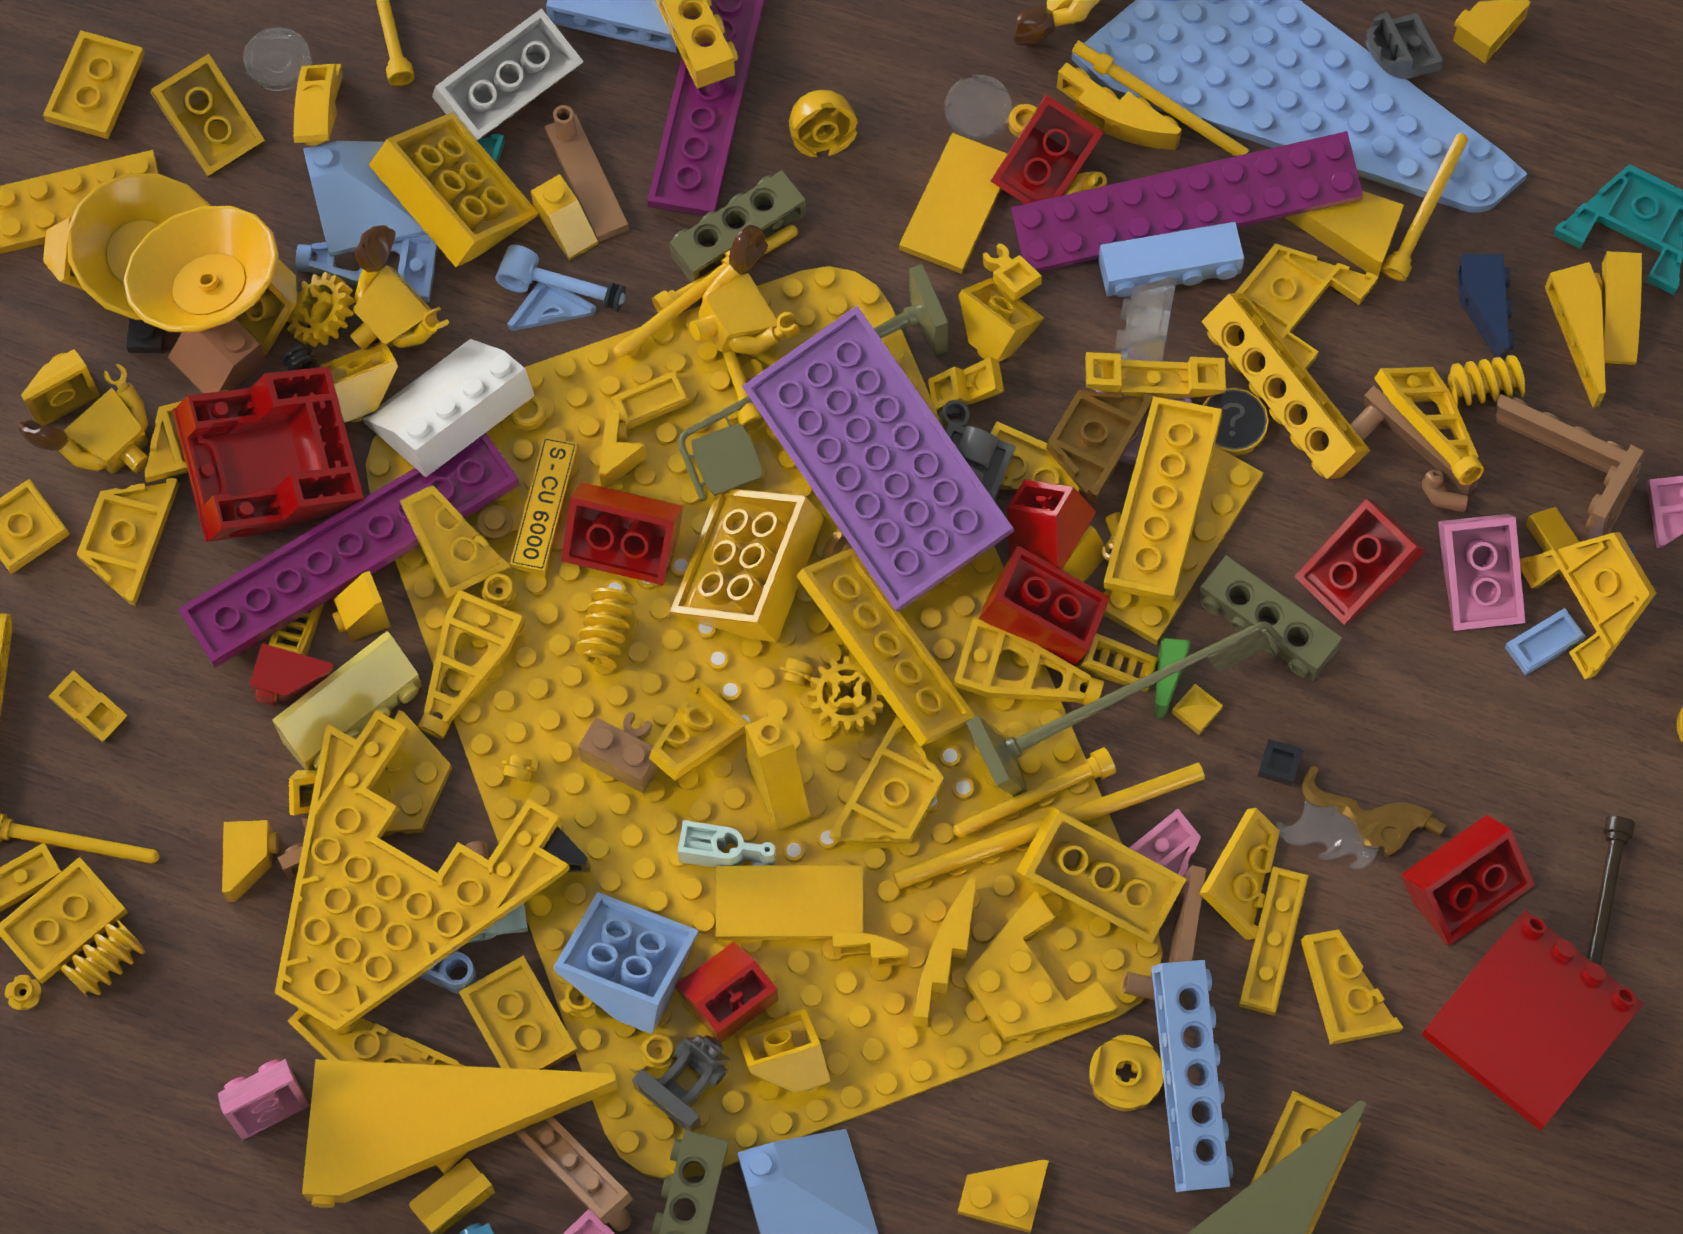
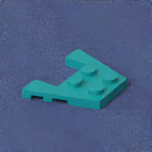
[1553,164,1683,295]

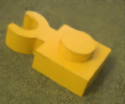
[983,243,1042,301]

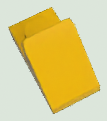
[599,409,646,487]

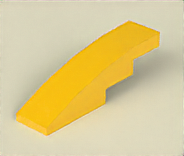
[913,878,976,1027]

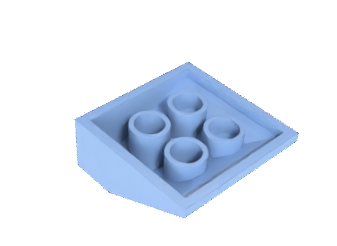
[303,141,427,256]
[553,892,699,1034]
[737,1129,878,1234]

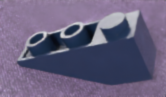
[1457,254,1514,361]

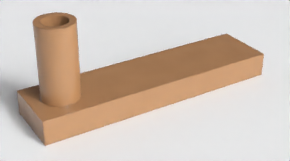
[545,105,629,243]
[1350,386,1478,496]
[1122,865,1206,1009]
[514,1116,633,1232]

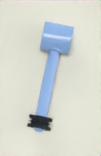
[495,245,626,312]

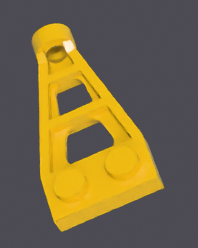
[1374,367,1484,485]
[417,589,525,739]
[953,617,1104,705]

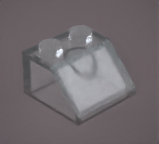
[1115,278,1176,361]

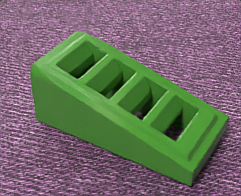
[1155,638,1190,718]

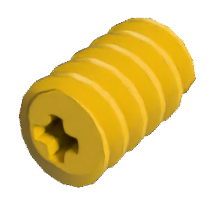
[1448,355,1525,407]
[575,588,637,669]
[61,919,145,998]

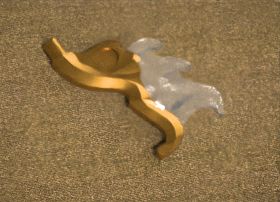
[1276,766,1447,870]

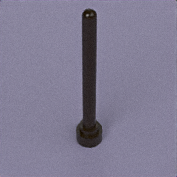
[1587,816,1635,966]

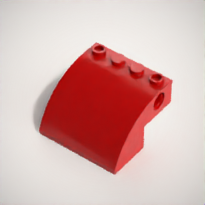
[173,366,364,542]
[1421,910,1644,1131]

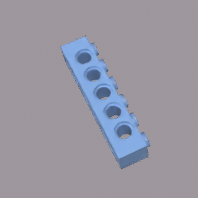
[1151,960,1233,1192]

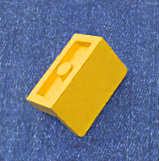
[409,1158,495,1234]

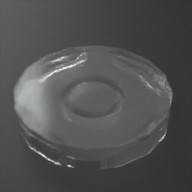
[243,27,311,91]
[944,74,1012,139]

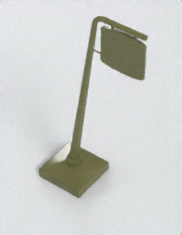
[678,264,948,501]
[966,622,1282,797]

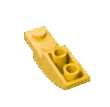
[1057,62,1182,150]
[293,64,343,146]

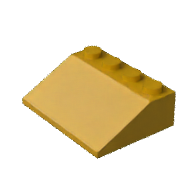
[369,112,539,267]
[670,489,825,642]

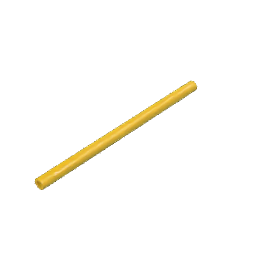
[892,762,1205,889]

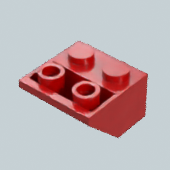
[1007,479,1096,570]
[674,942,778,1044]

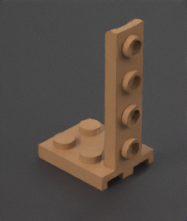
[1496,394,1644,540]

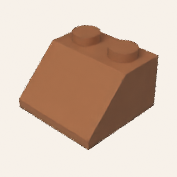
[168,319,266,393]

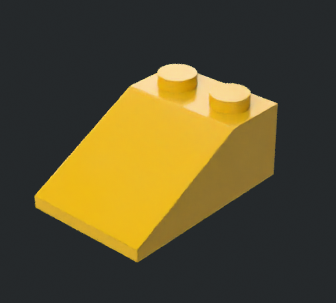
[150,54,265,177]

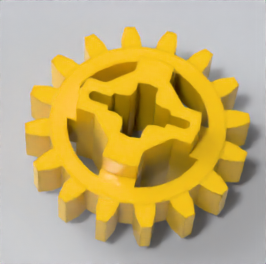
[287,272,355,347]
[808,656,886,735]

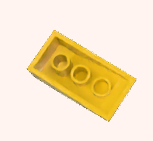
[1016,806,1186,944]

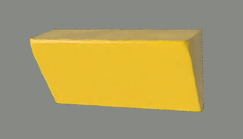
[1525,507,1579,581]
[1062,525,1104,583]

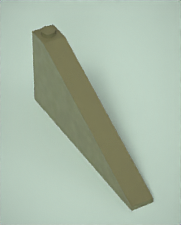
[1187,1100,1367,1234]

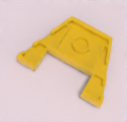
[1235,244,1379,370]
[1520,532,1656,680]
[963,891,1117,1041]

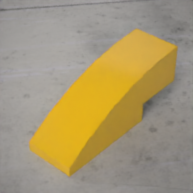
[1602,251,1642,365]

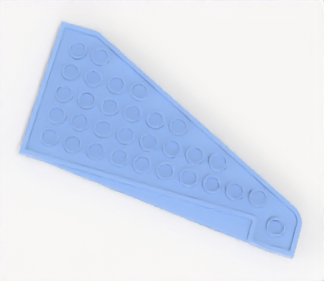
[1071,0,1527,213]

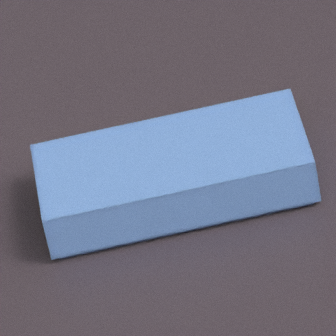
[1505,608,1586,676]

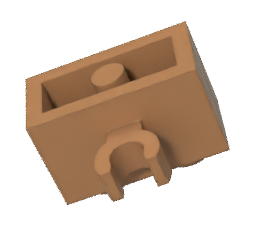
[578,712,659,793]

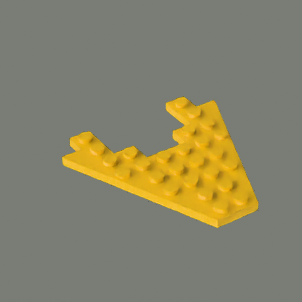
[274,710,570,1033]

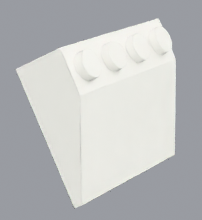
[363,339,535,477]

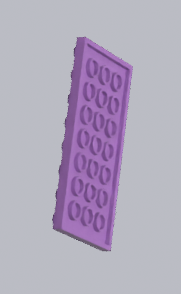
[742,306,1015,612]

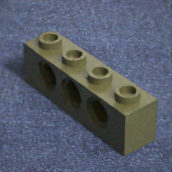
[670,170,806,282]
[1198,555,1342,681]
[651,1130,729,1234]

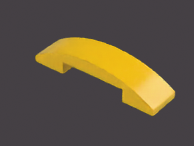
[1085,352,1226,399]

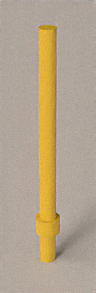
[1072,40,1249,156]

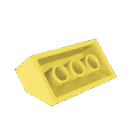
[272,631,422,770]

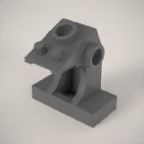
[632,1034,730,1132]

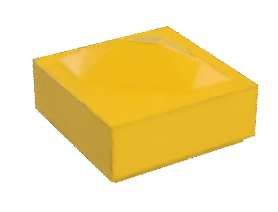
[1172,684,1223,735]

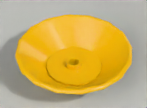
[67,173,211,320]
[123,206,279,332]

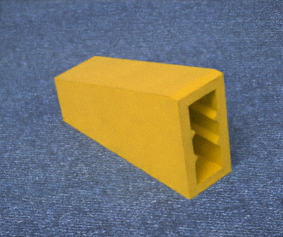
[1284,191,1404,276]
[745,712,811,831]

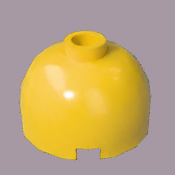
[789,90,858,157]

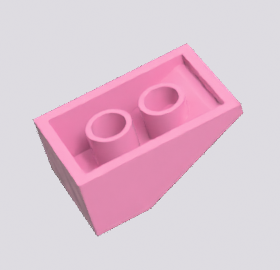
[1438,514,1525,631]
[218,1059,310,1141]

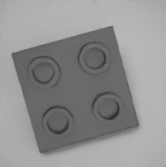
[946,422,1016,501]

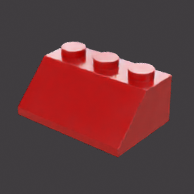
[561,482,684,586]
[978,546,1110,666]
[249,643,333,707]
[1401,815,1535,946]

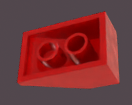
[990,94,1104,204]
[1294,499,1426,625]

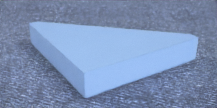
[507,282,597,331]

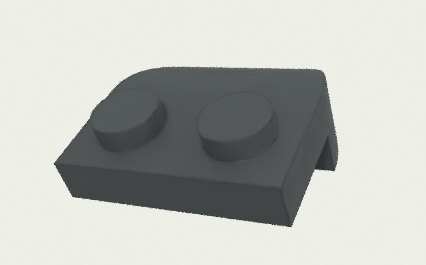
[1365,12,1443,79]

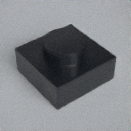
[126,318,165,354]
[1258,739,1303,787]

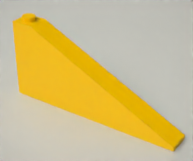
[302,1059,618,1208]

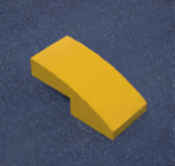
[928,357,1004,412]
[48,670,128,743]
[832,931,909,967]

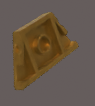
[1046,390,1154,503]

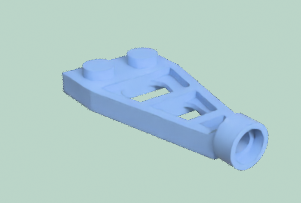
[295,234,438,303]

